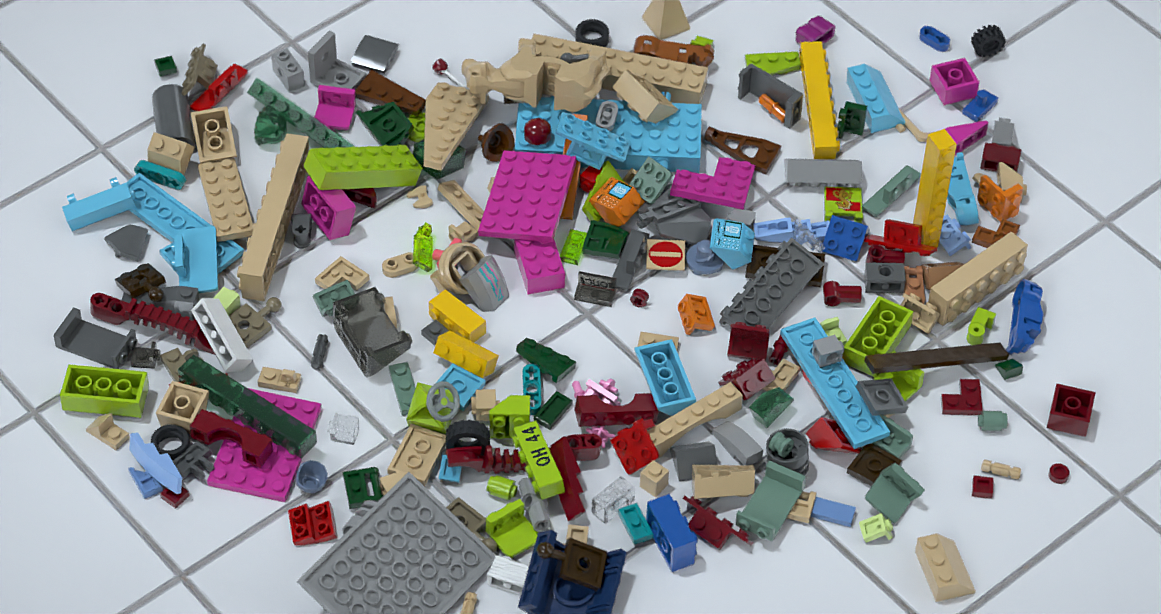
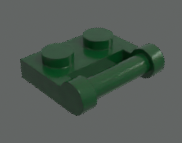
[343,467,384,509]

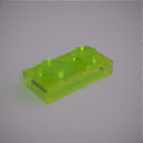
[560,229,587,265]

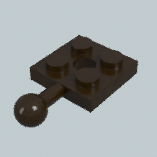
[115,263,166,302]
[537,537,607,591]

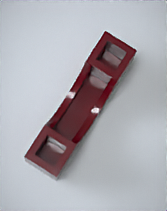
[574,393,659,427]
[189,409,273,468]

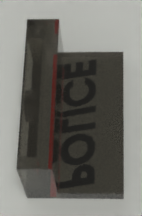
[574,271,617,307]

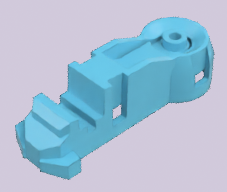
[947,152,979,226]

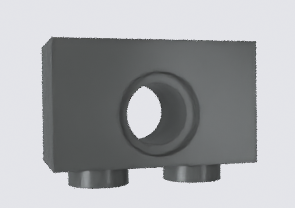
[864,263,906,293]

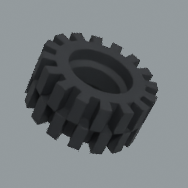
[971,25,1006,57]

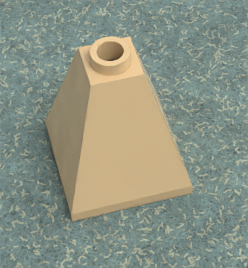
[642,0,690,40]

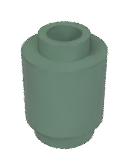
[977,411,1008,431]

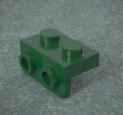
[837,101,867,139]

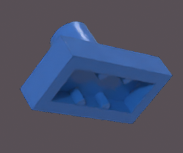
[962,89,999,122]

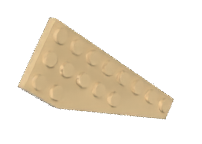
[424,82,489,170]

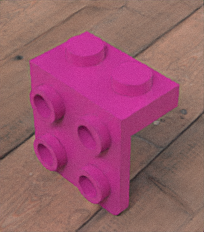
[313,85,356,130]

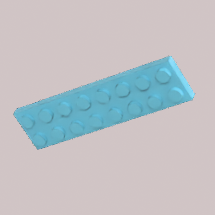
[126,173,244,274]
[780,317,890,449]

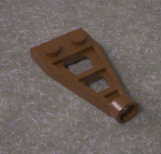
[704,126,781,175]

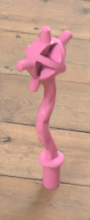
[572,381,615,448]

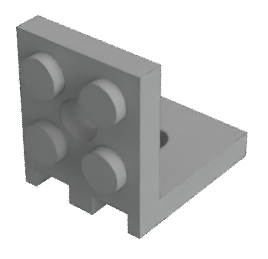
[308,30,367,90]

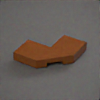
[971,219,1020,248]

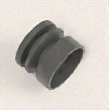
[766,428,809,476]

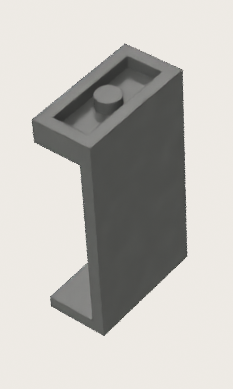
[738,63,803,129]
[53,307,138,369]

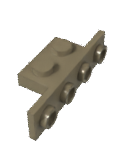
[182,43,218,96]

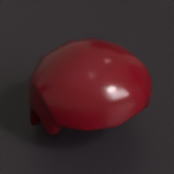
[524,118,552,145]

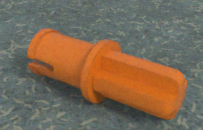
[759,94,786,123]

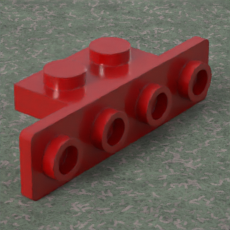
[190,64,248,112]
[864,219,937,256]

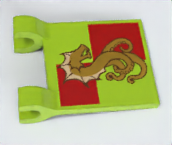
[824,186,863,224]

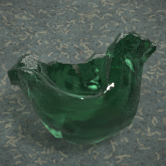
[254,105,287,146]

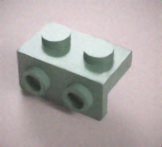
[312,280,359,317]
[871,415,913,459]

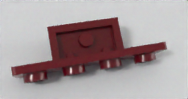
[682,495,753,550]

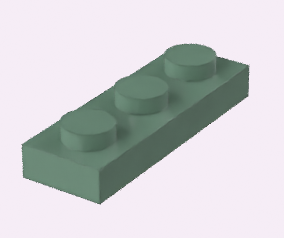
[388,362,415,416]

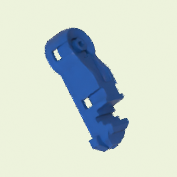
[1006,279,1043,355]

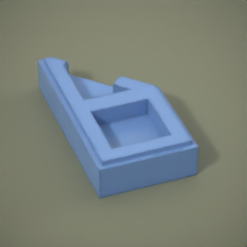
[128,467,163,499]

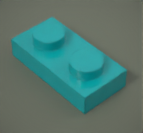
[618,503,653,545]

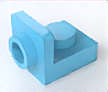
[439,455,462,483]

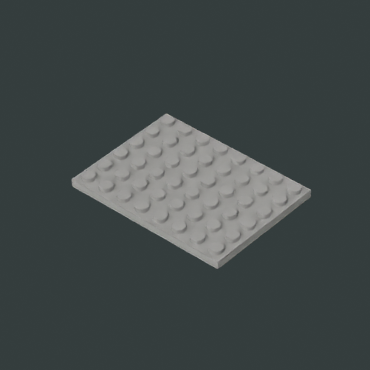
[297,472,496,614]

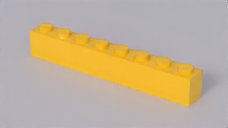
[799,42,840,159]
[913,129,957,247]

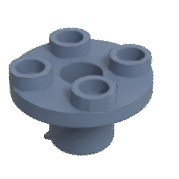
[686,240,724,275]

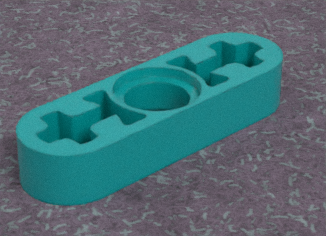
[134,160,186,190]
[522,364,541,415]

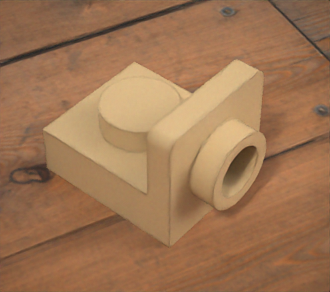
[448,221,478,242]

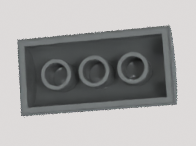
[152,84,196,149]

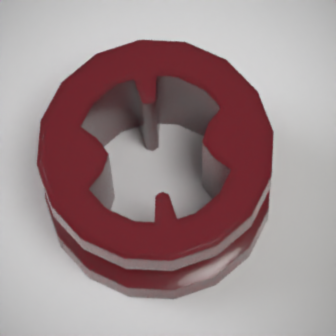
[630,289,649,307]

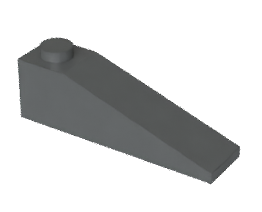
[122,286,200,329]

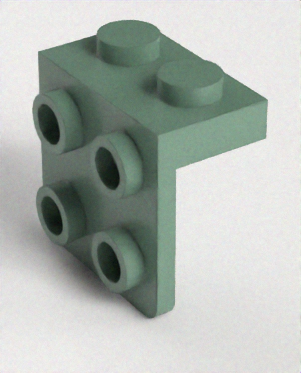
[629,156,673,204]
[865,463,925,523]

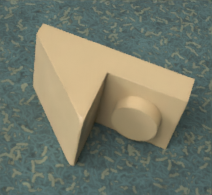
[86,414,130,450]

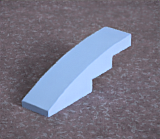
[753,217,830,243]
[129,432,182,494]

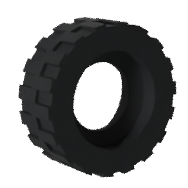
[446,420,490,455]

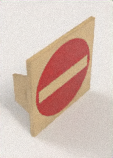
[646,239,685,271]

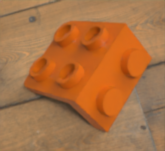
[977,175,1023,222]

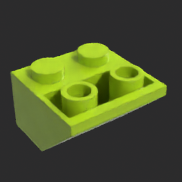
[489,395,530,439]

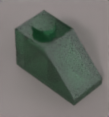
[749,387,794,428]

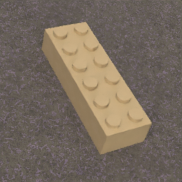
[928,232,1028,326]

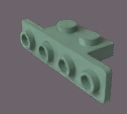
[862,165,921,217]

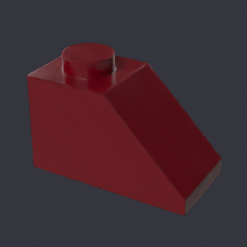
[342,188,377,209]

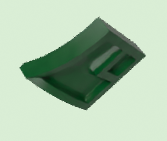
[582,220,629,259]

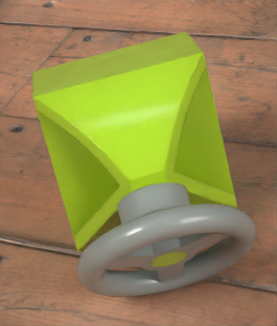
[406,381,460,435]

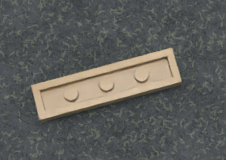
[438,180,484,231]

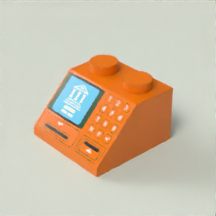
[589,177,645,227]

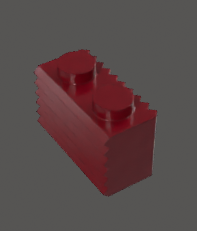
[980,142,1022,172]

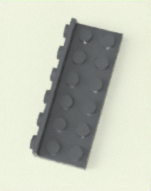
[719,237,824,329]

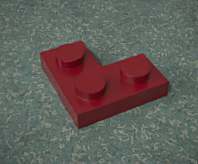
[941,379,983,415]

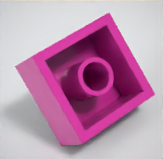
[929,58,980,105]

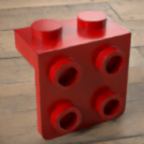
[610,418,659,474]

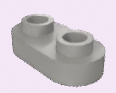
[596,101,618,132]

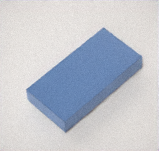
[811,497,856,527]

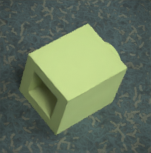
[214,287,241,316]

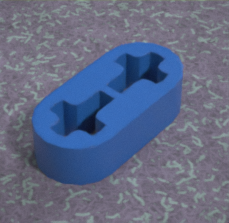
[919,26,950,52]

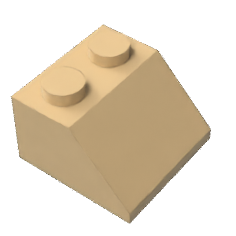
[147,132,194,175]
[156,381,209,434]

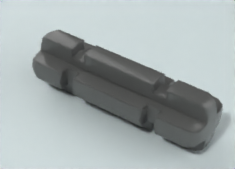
[311,334,328,369]

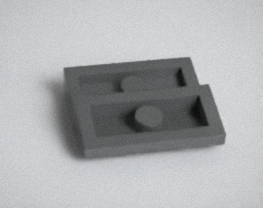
[351,35,399,74]

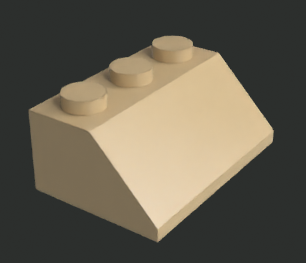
[612,70,678,123]
[915,534,975,602]

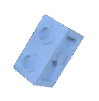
[939,214,972,256]

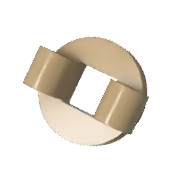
[430,242,485,295]

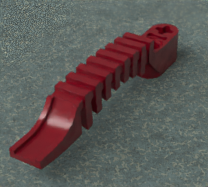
[90,293,216,355]
[446,434,602,474]

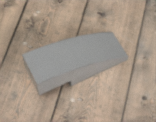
[711,421,763,465]

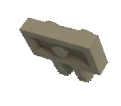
[160,348,204,382]

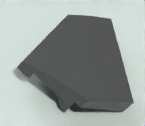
[104,224,148,262]

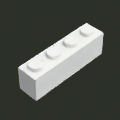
[191,298,253,372]

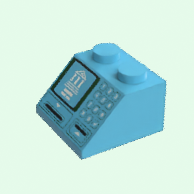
[710,218,755,270]

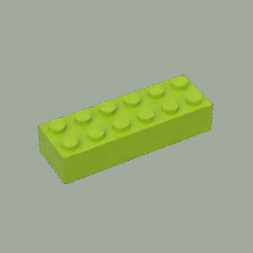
[303,145,423,190]

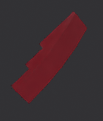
[551,436,586,521]

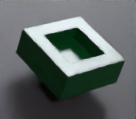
[154,55,177,77]

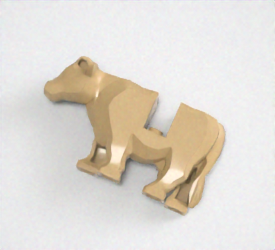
[461,38,609,113]

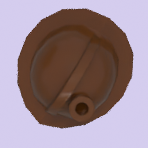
[478,123,515,162]

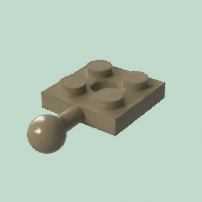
[229,297,282,348]
[446,497,497,553]

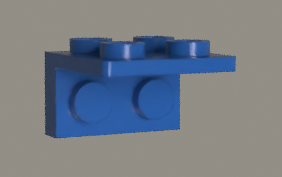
[821,215,870,262]

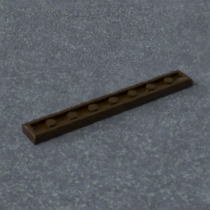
[864,342,1009,374]

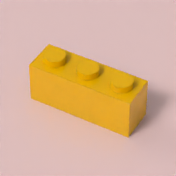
[429,289,486,342]
[433,331,499,378]

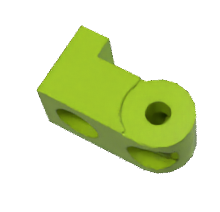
[966,307,996,345]

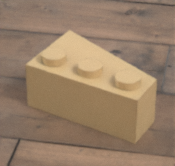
[692,465,755,499]

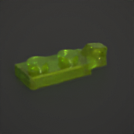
[413,222,433,272]

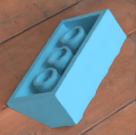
[847,64,906,133]
[634,339,696,416]

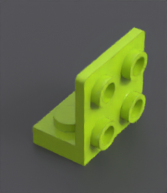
[873,351,925,402]

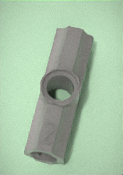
[518,477,551,532]

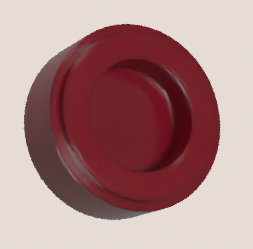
[1048,463,1070,484]

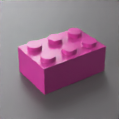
[301,176,356,240]
[514,239,565,294]

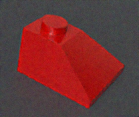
[806,417,862,454]

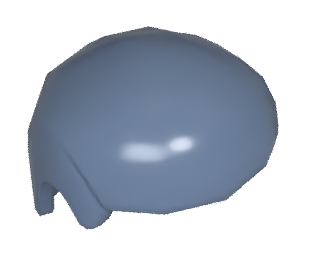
[295,460,328,494]

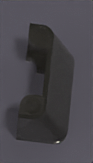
[333,287,412,378]

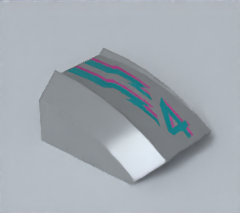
[459,255,508,312]

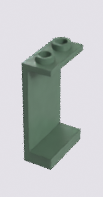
[735,461,806,541]

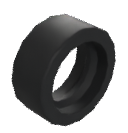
[575,19,609,47]
[151,424,190,461]

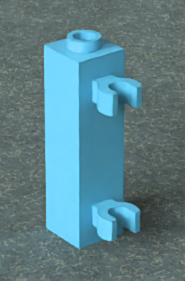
[62,177,137,231]

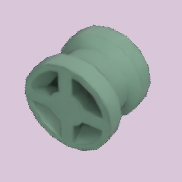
[769,432,794,457]

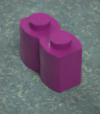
[795,15,836,44]

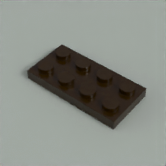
[745,245,825,287]

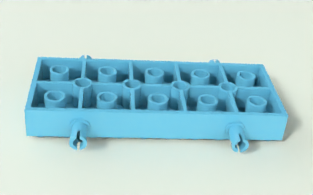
[515,92,702,173]

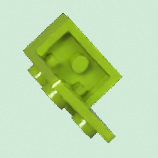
[486,499,538,558]

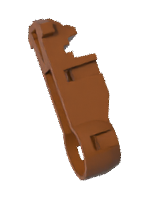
[633,35,715,67]

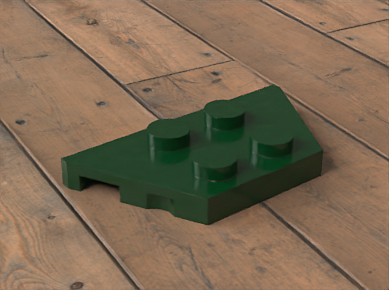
[356,102,414,146]

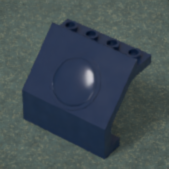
[518,529,627,614]

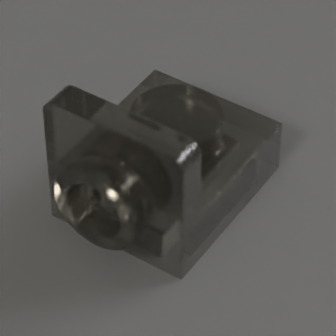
[131,342,161,369]

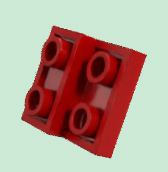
[288,501,337,545]

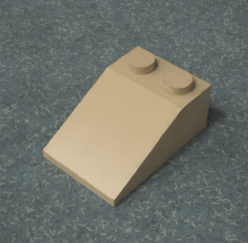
[191,106,237,164]

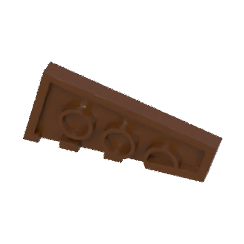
[355,70,426,116]

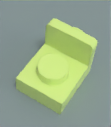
[820,317,847,346]
[859,513,893,543]

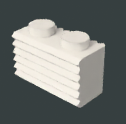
[487,555,530,596]

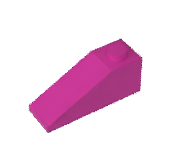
[945,121,989,156]

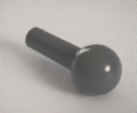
[560,53,589,64]

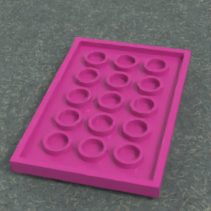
[478,151,577,242]
[207,388,322,502]

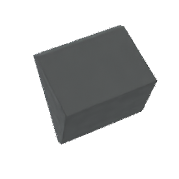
[670,441,717,482]

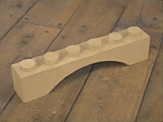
[648,382,743,458]

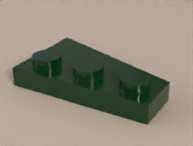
[516,337,576,383]

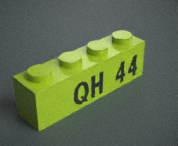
[512,420,565,500]

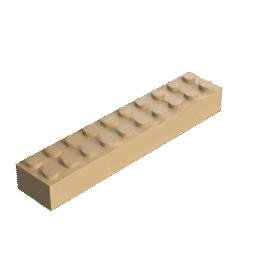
[532,33,708,104]
[237,133,309,301]

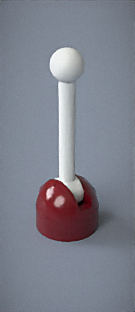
[432,58,468,89]

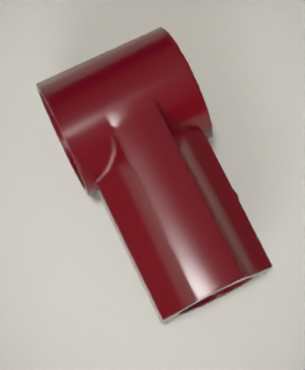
[865,245,905,263]
[823,281,862,307]

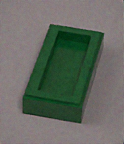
[534,391,573,430]

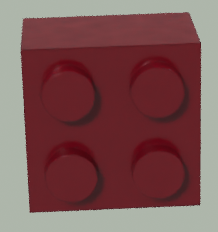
[1046,383,1096,437]

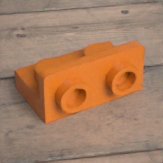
[678,294,715,335]

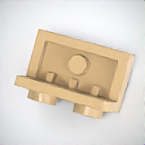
[901,293,940,334]

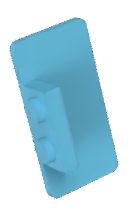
[171,226,218,293]

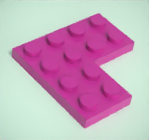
[670,157,755,210]

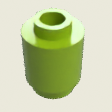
[486,475,518,500]

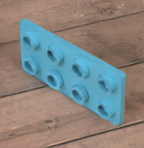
[555,112,630,170]

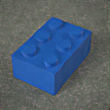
[646,494,698,572]

